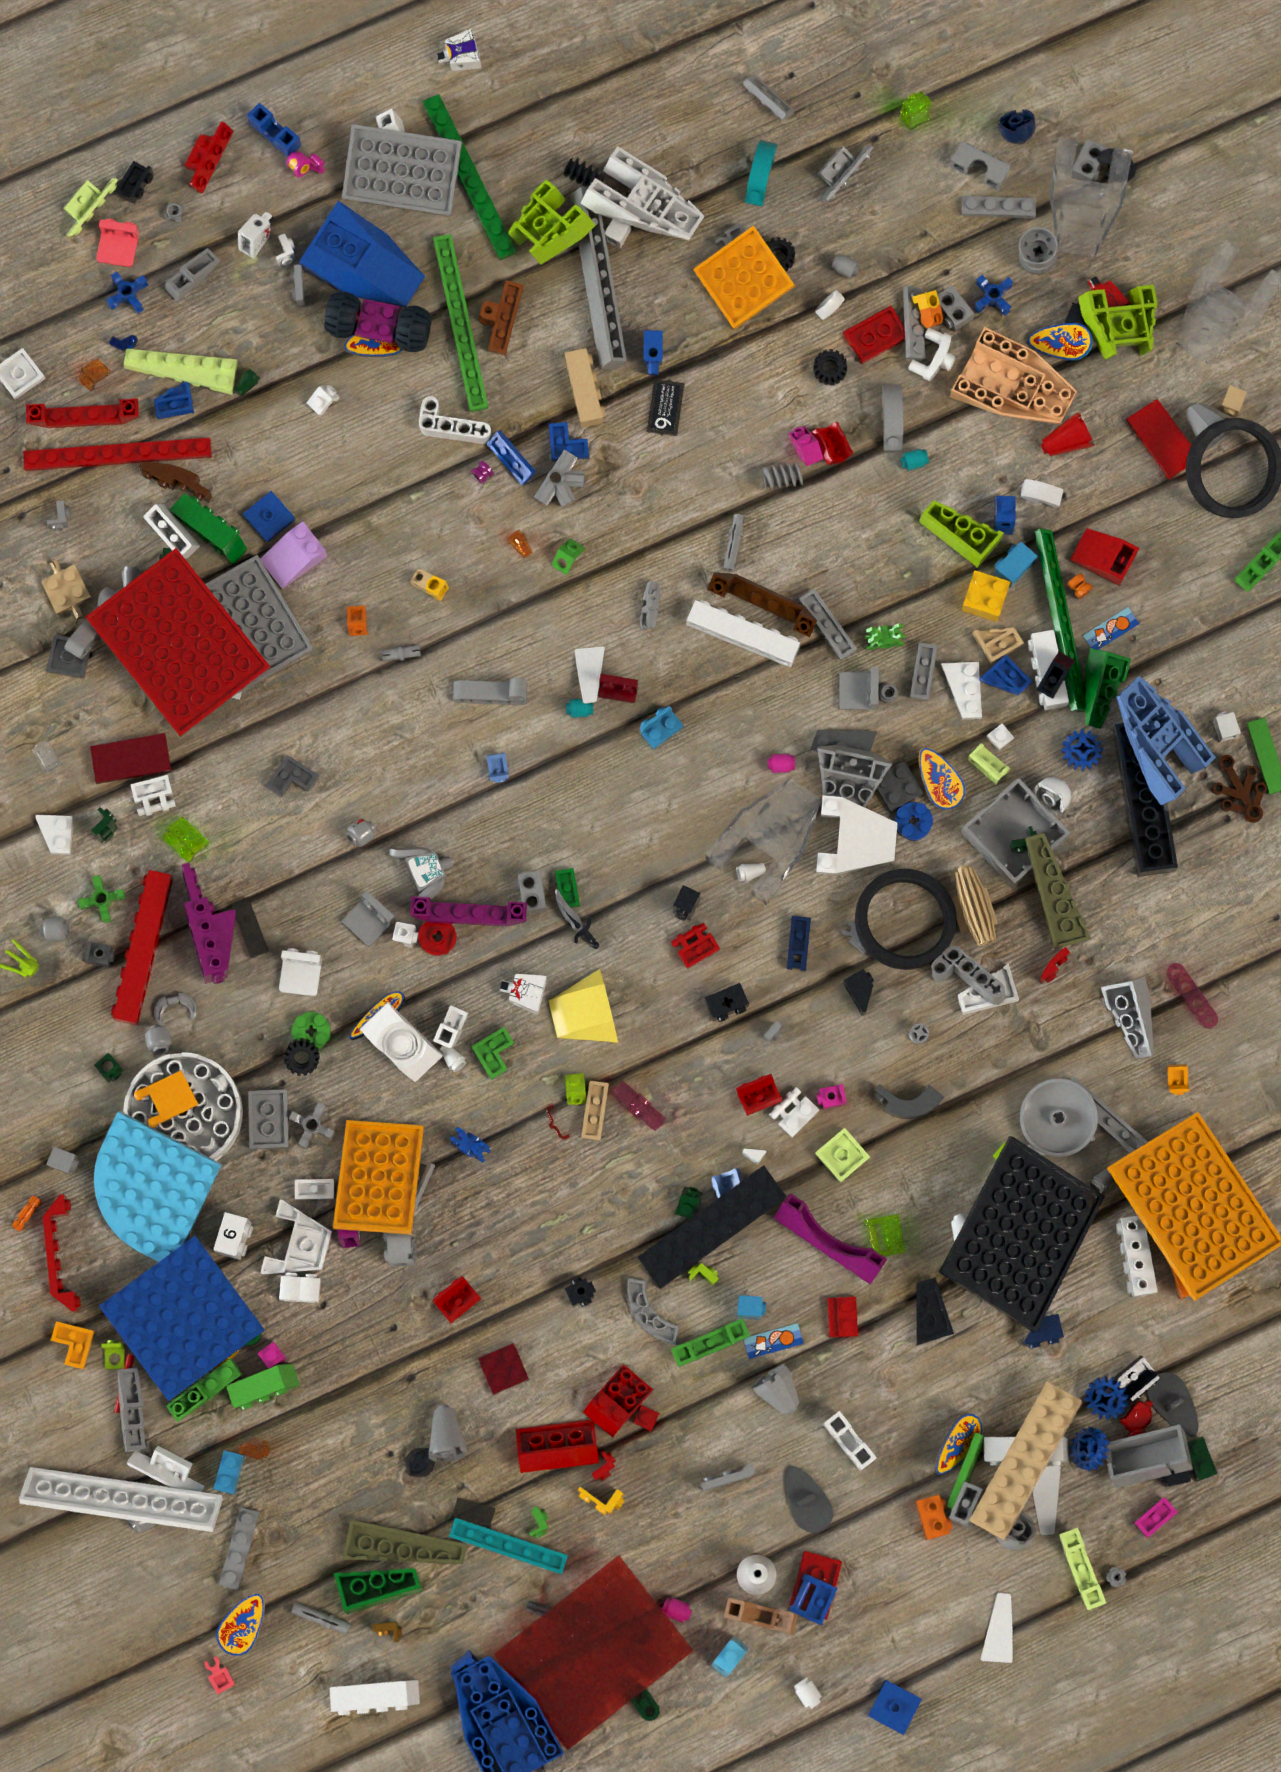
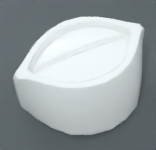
[815,290,845,320]

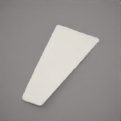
[575,647,605,703]
[1032,1466,1061,1535]
[981,1593,1013,1663]

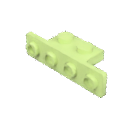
[63,178,118,237]

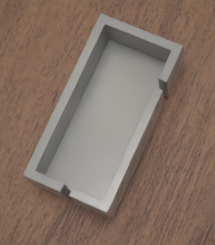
[1105,1424,1193,1488]

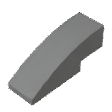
[165,248,220,302]

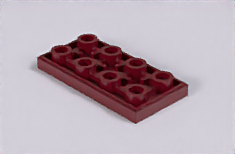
[90,733,172,784]

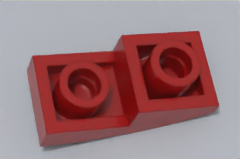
[1039,947,1070,984]

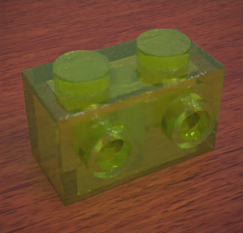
[900,91,932,131]

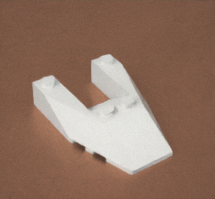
[580,146,704,240]

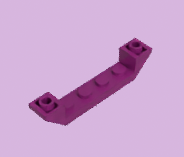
[410,897,527,927]

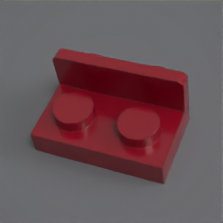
[598,674,638,703]

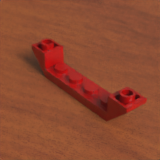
[26,398,139,429]
[43,1194,81,1313]

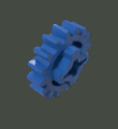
[1061,729,1103,772]
[1085,1376,1129,1420]
[1069,1427,1110,1471]

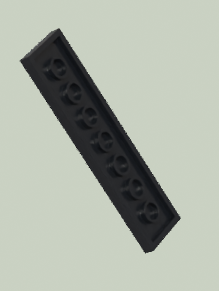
[638,1165,787,1289]

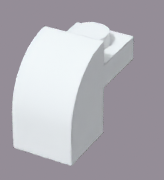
[433,1005,469,1049]

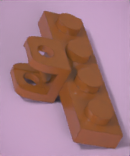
[478,280,524,356]

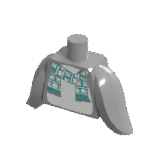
[390,847,453,900]

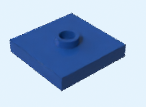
[243,491,296,543]
[868,1680,922,1735]

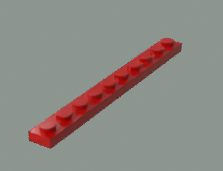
[23,437,212,471]

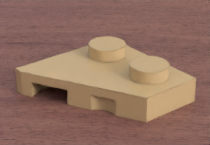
[972,627,1024,664]

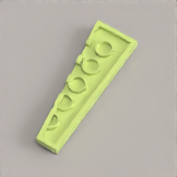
[124,349,238,395]

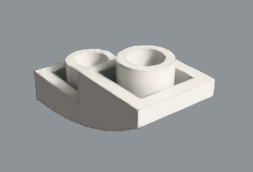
[1020,479,1064,508]

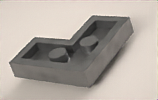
[266,755,319,797]

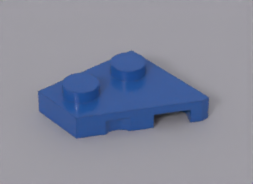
[154,381,194,420]
[980,655,1033,696]

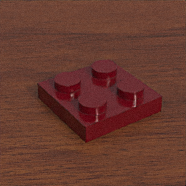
[478,1343,529,1395]

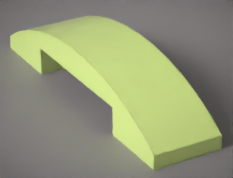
[1059,1527,1106,1610]

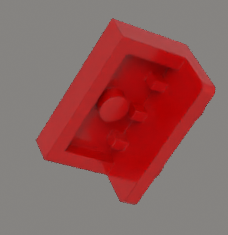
[811,422,853,465]
[736,1074,782,1116]
[432,1276,481,1323]

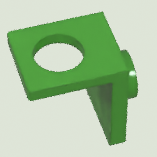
[551,538,585,575]

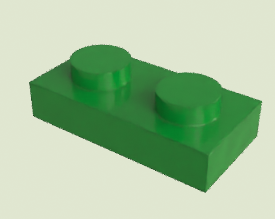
[555,868,580,908]

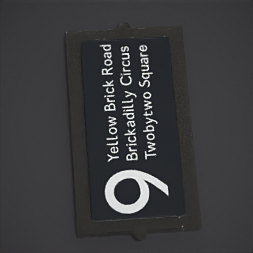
[647,379,685,436]

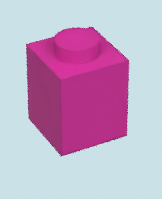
[258,1342,287,1368]

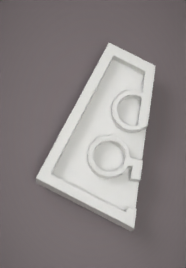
[958,963,1019,1015]

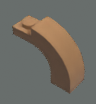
[724,1597,798,1634]

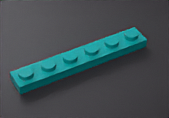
[449,1518,568,1575]

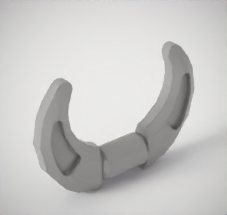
[154,993,197,1027]

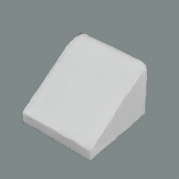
[742,1148,767,1165]

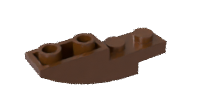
[138,462,212,502]

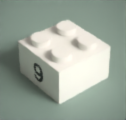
[213,1212,253,1260]

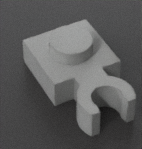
[715,223,745,249]
[841,921,876,955]

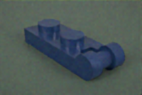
[787,916,811,971]

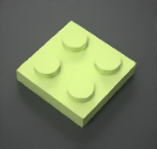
[815,1128,870,1183]

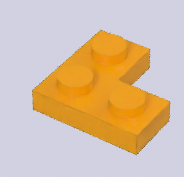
[51,1321,95,1370]

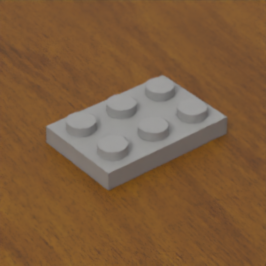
[248,1089,289,1150]

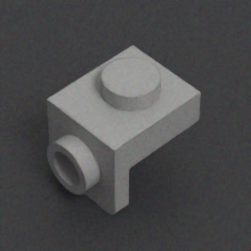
[47,501,71,531]

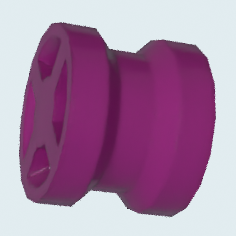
[471,460,494,484]

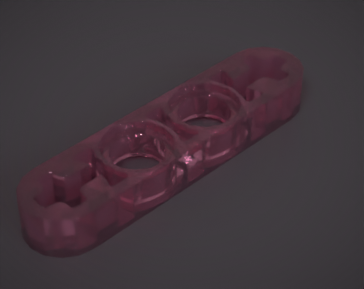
[1166,963,1218,1029]

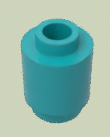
[900,449,929,471]
[566,698,594,718]

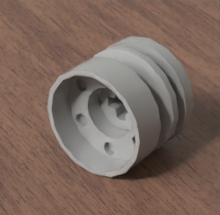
[1019,227,1058,274]

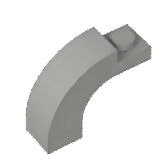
[882,384,903,451]

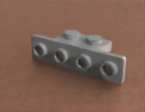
[818,145,874,203]

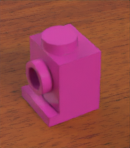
[816,1084,847,1110]

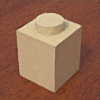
[1219,385,1247,418]

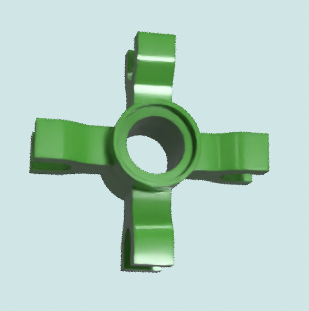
[865,623,906,651]
[78,875,126,923]

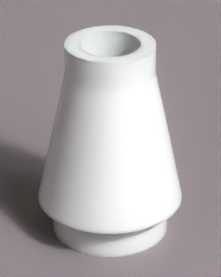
[736,863,766,883]
[439,1046,466,1072]

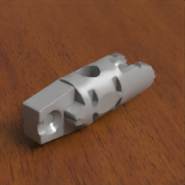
[640,581,660,630]

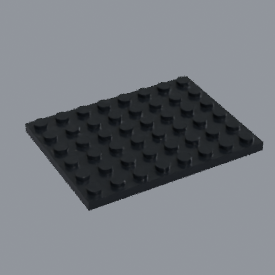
[939,1136,1105,1333]

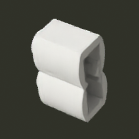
[279,1273,321,1303]

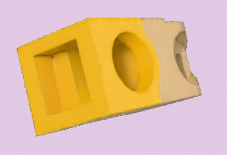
[410,569,449,601]

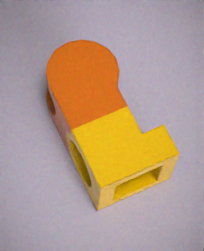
[912,290,943,328]

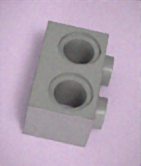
[1070,139,1107,186]
[938,285,974,332]
[515,871,547,915]

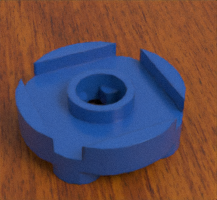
[894,802,933,841]

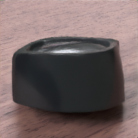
[405,1448,435,1477]

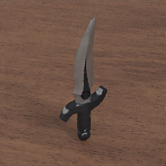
[555,889,599,949]

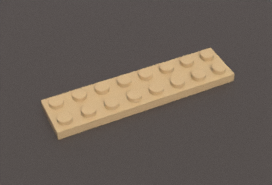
[969,1382,1082,1541]

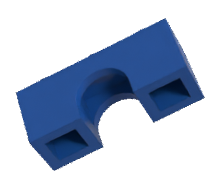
[247,102,301,158]

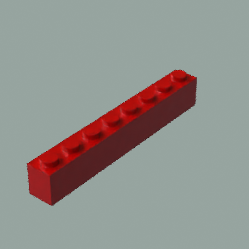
[111,870,174,1026]

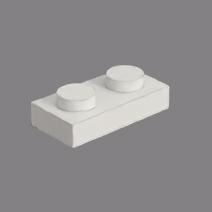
[295,1179,334,1200]

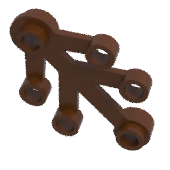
[1212,755,1267,823]

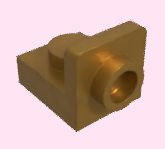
[372,1622,402,1643]

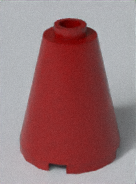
[1040,412,1095,457]

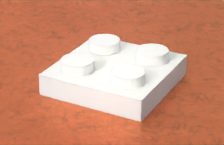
[0,348,45,400]

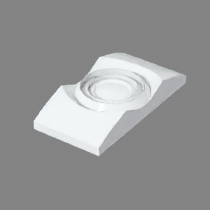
[360,1002,443,1082]

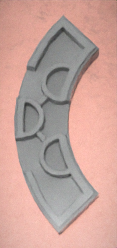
[627,1278,679,1345]

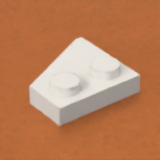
[35,815,73,855]

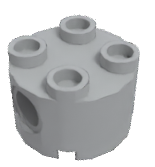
[384,1228,417,1267]

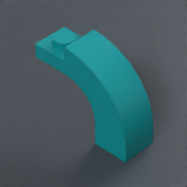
[745,140,778,206]

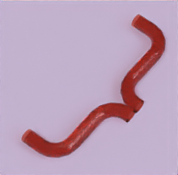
[547,1105,570,1139]

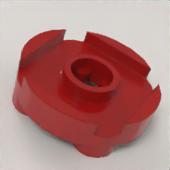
[418,922,457,956]

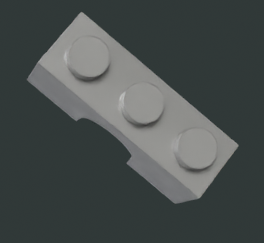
[950,142,1011,191]

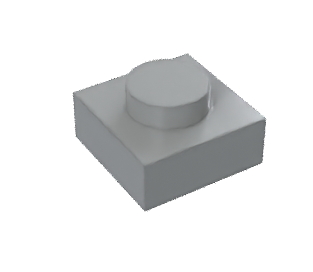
[764,1021,783,1043]

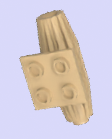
[951,865,998,946]

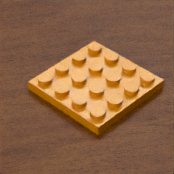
[693,225,795,329]

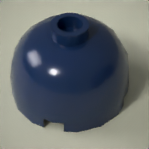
[998,109,1036,145]

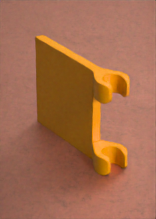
[134,1070,198,1128]

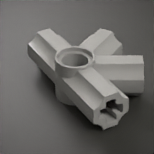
[534,449,585,507]

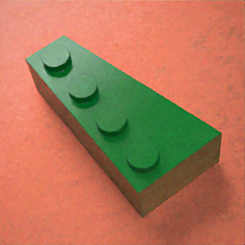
[170,493,248,565]
[334,1568,423,1615]

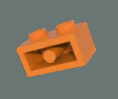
[915,1495,953,1540]

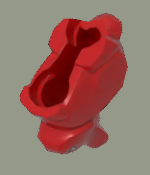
[1119,1400,1153,1438]

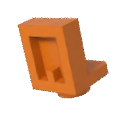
[347,605,368,636]

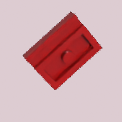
[827,1296,858,1338]

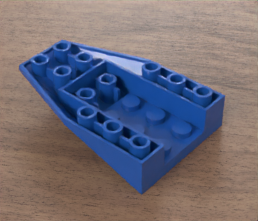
[299,200,425,307]
[454,1656,564,1772]

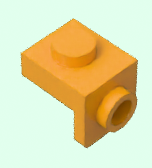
[1167,1064,1189,1095]

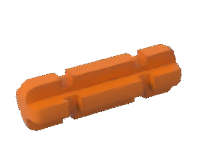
[12,1195,41,1231]

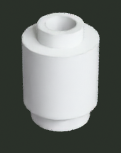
[794,1677,822,1709]

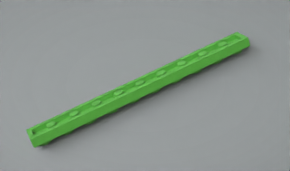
[433,234,489,413]

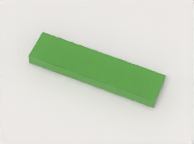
[1246,717,1281,795]
[947,1433,985,1509]

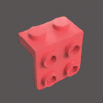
[96,219,140,267]

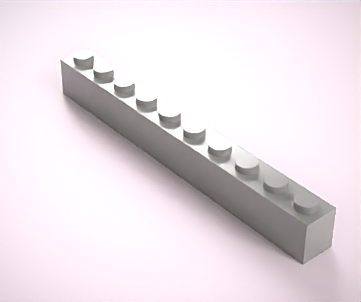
[570,186,627,370]

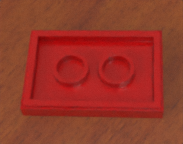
[843,306,905,364]
[788,1551,842,1620]

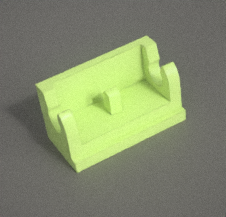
[968,743,1010,785]

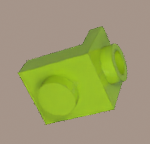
[565,1073,587,1105]
[688,1263,719,1286]

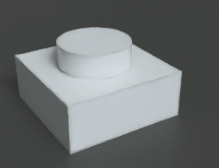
[987,724,1014,751]

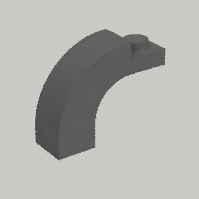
[873,1084,944,1119]

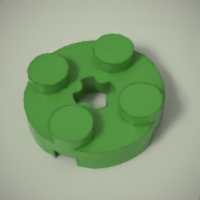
[292,1012,331,1050]

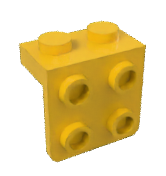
[578,1487,625,1515]

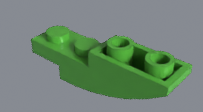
[166,1358,243,1422]

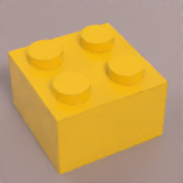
[961,570,1010,622]

